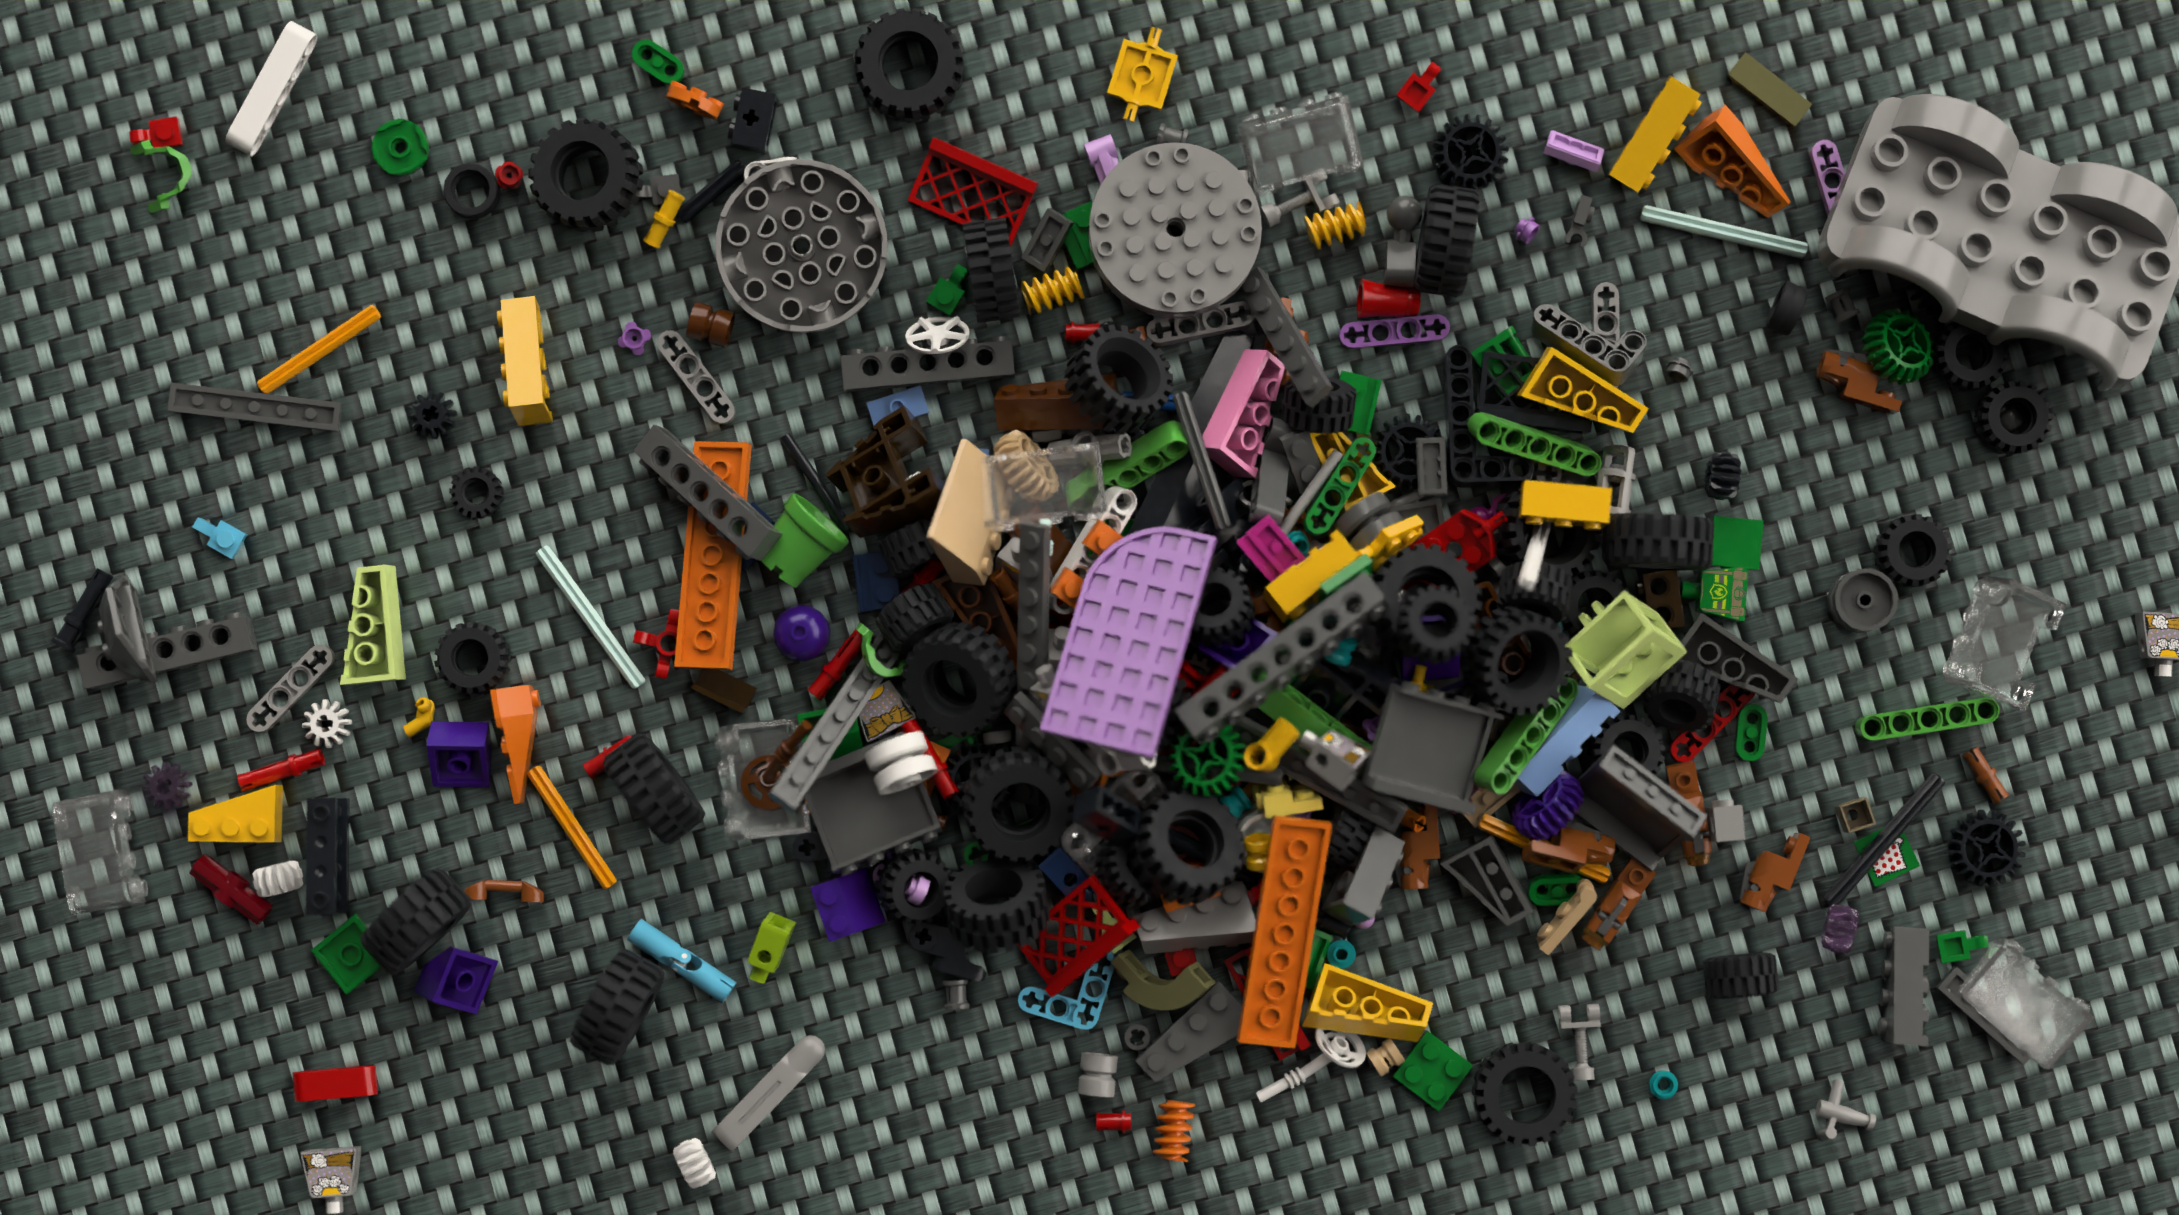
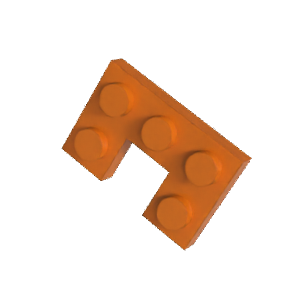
[1049,520,1124,610]

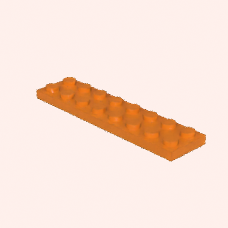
[674,441,752,670]
[1237,815,1332,1048]

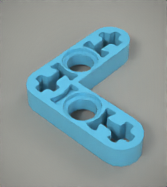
[1018,952,1115,1030]

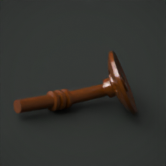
[741,721,812,811]

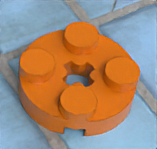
[666,80,724,120]

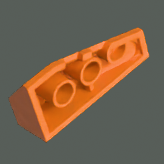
[490,685,541,804]

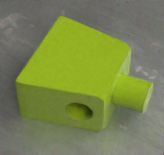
[747,912,797,984]

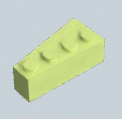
[340,565,406,685]

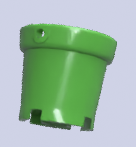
[762,494,849,588]

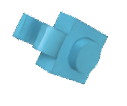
[192,517,247,559]

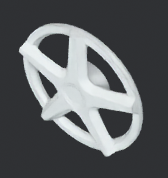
[905,316,970,354]

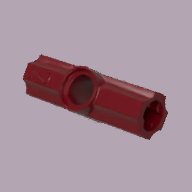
[189,854,274,925]

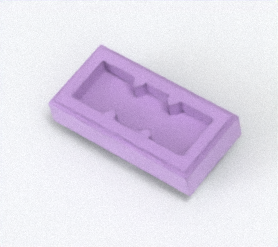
[1544,130,1604,172]

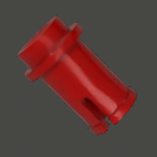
[1065,322,1100,344]
[1096,1110,1131,1133]

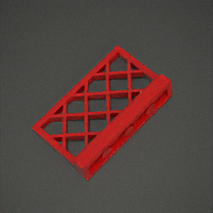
[908,137,1040,246]
[1017,875,1140,998]

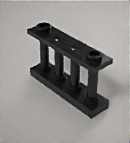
[306,798,350,915]

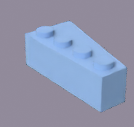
[1514,685,1621,797]

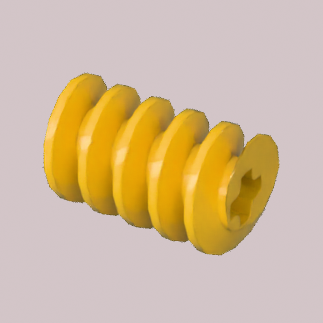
[1304,201,1366,249]
[1021,266,1085,316]

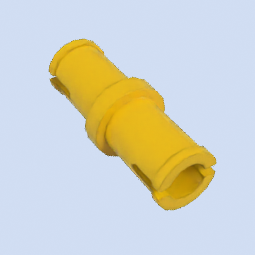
[643,190,685,249]

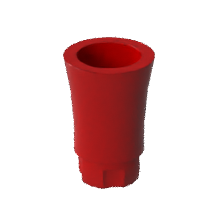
[1356,278,1421,318]

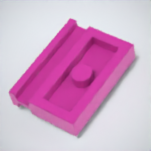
[1236,514,1306,583]

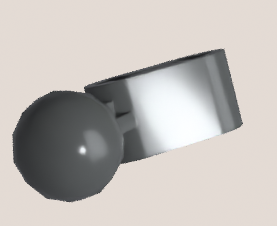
[1384,195,1423,288]

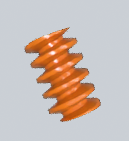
[1153,1100,1195,1162]

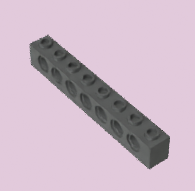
[1175,572,1390,744]

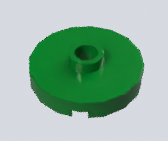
[371,119,430,177]

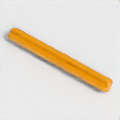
[257,305,381,394]
[527,766,617,889]
[1478,814,1611,884]

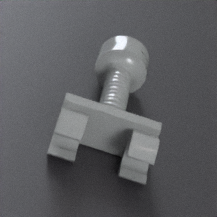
[1260,168,1340,228]
[1558,1004,1601,1081]

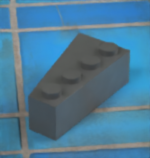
[1878,926,1929,1046]

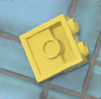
[1251,775,1323,819]

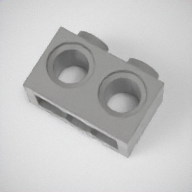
[1705,800,1745,842]

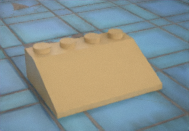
[927,439,1018,586]

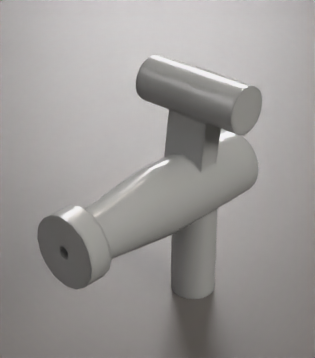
[1815,1079,1876,1140]

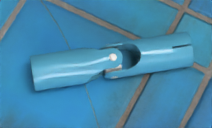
[627,919,737,1004]

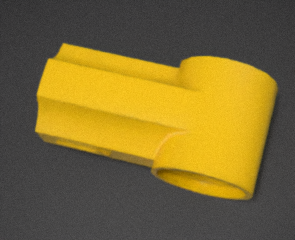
[1244,717,1300,773]

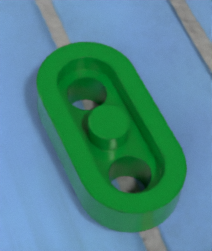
[632,39,685,86]
[1734,704,1768,761]
[1528,874,1582,906]

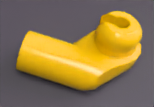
[403,697,435,738]

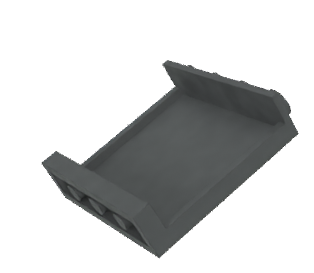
[1361,681,1504,816]
[804,732,943,876]
[1575,745,1707,872]

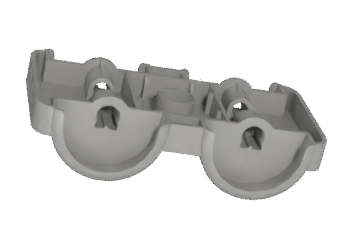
[1818,94,2179,391]

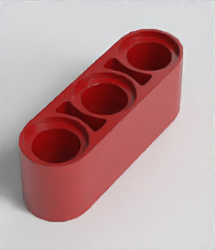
[292,1065,378,1102]

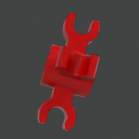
[633,609,679,679]

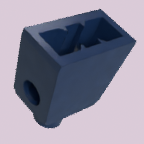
[1033,845,1094,901]

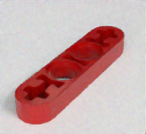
[1669,684,1755,762]

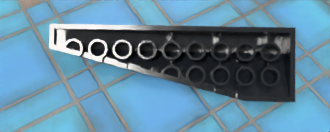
[1127,330,1255,536]

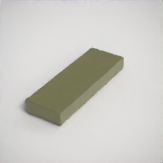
[1727,52,1813,128]

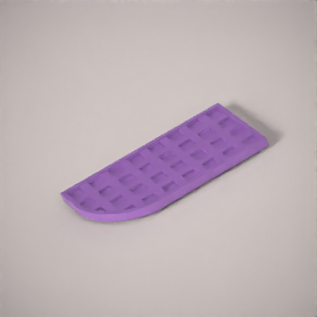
[1040,527,1217,759]

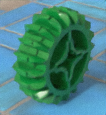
[1861,308,1936,385]
[1168,725,1245,797]

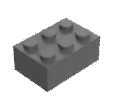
[1321,826,1405,926]

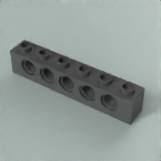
[841,336,1015,393]
[634,424,782,561]
[77,612,258,690]

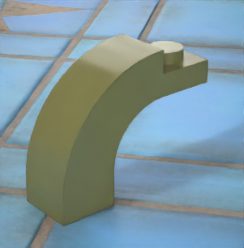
[1111,949,1216,1010]

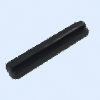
[676,160,746,223]

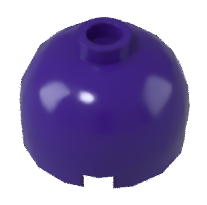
[773,605,831,662]

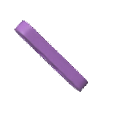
[1339,314,1450,349]

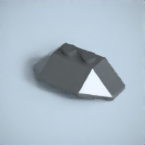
[97,574,157,683]

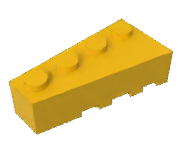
[1609,76,1702,192]
[497,296,553,426]
[1517,347,1649,433]
[1302,963,1433,1042]

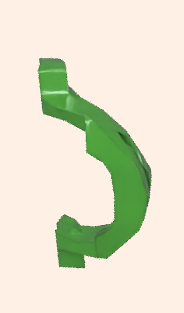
[130,140,192,213]
[856,622,906,677]

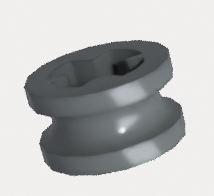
[1124,1024,1150,1050]

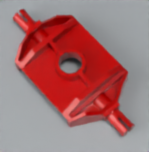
[1402,509,1508,591]

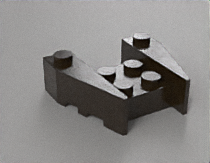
[826,406,945,538]

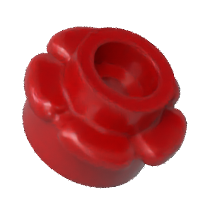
[495,162,523,189]

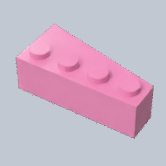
[1202,349,1285,478]

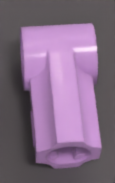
[1084,134,1119,185]

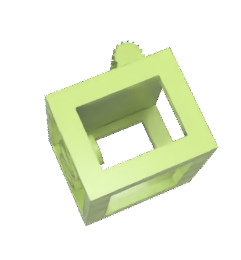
[1564,591,1687,709]

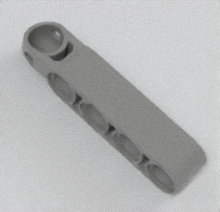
[711,1035,825,1152]

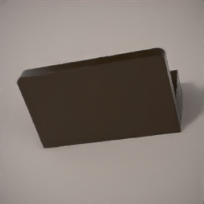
[691,669,758,714]

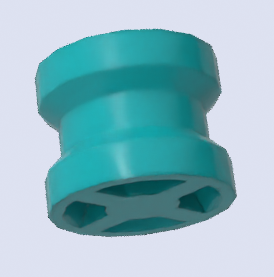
[1323,637,1358,665]
[1218,785,1254,820]

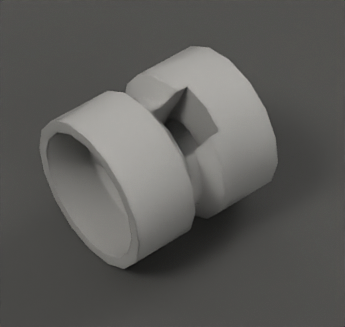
[1078,1052,1118,1097]

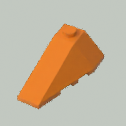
[1674,105,1790,218]

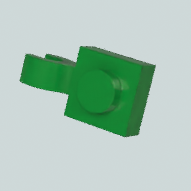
[926,263,968,317]
[1935,930,1989,964]

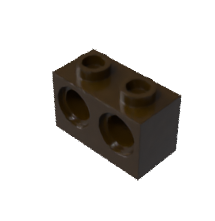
[1635,569,1685,629]

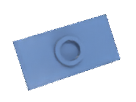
[867,385,929,425]

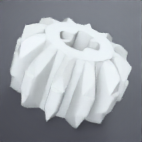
[302,699,352,748]
[252,860,303,897]
[673,1138,716,1189]

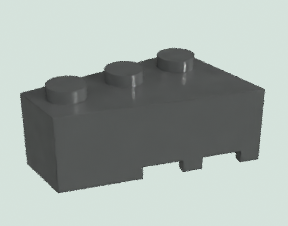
[1440,834,1534,926]

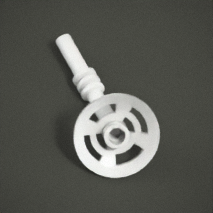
[1255,1028,1366,1102]

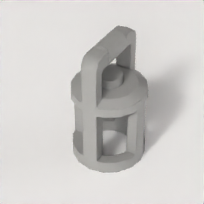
[1596,445,1636,514]

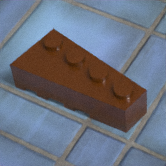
[994,374,1119,431]

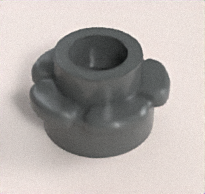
[1666,357,1694,382]

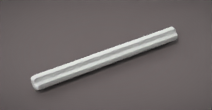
[1518,521,1552,591]

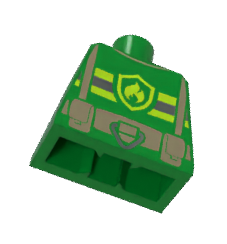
[1680,567,1749,623]

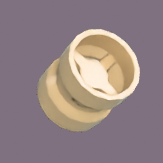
[1366,1038,1405,1077]

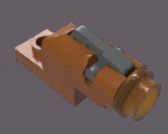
[1665,761,1712,866]
[1581,857,1656,951]

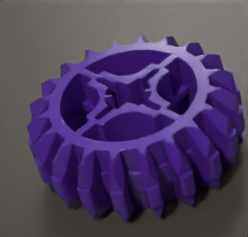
[1510,770,1584,841]

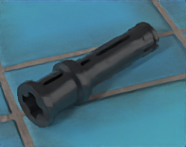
[51,568,113,653]

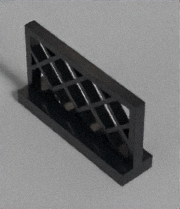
[1474,352,1592,434]

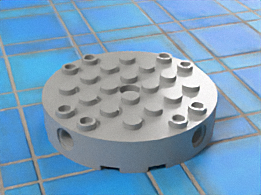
[1088,143,1262,319]
[715,159,888,333]

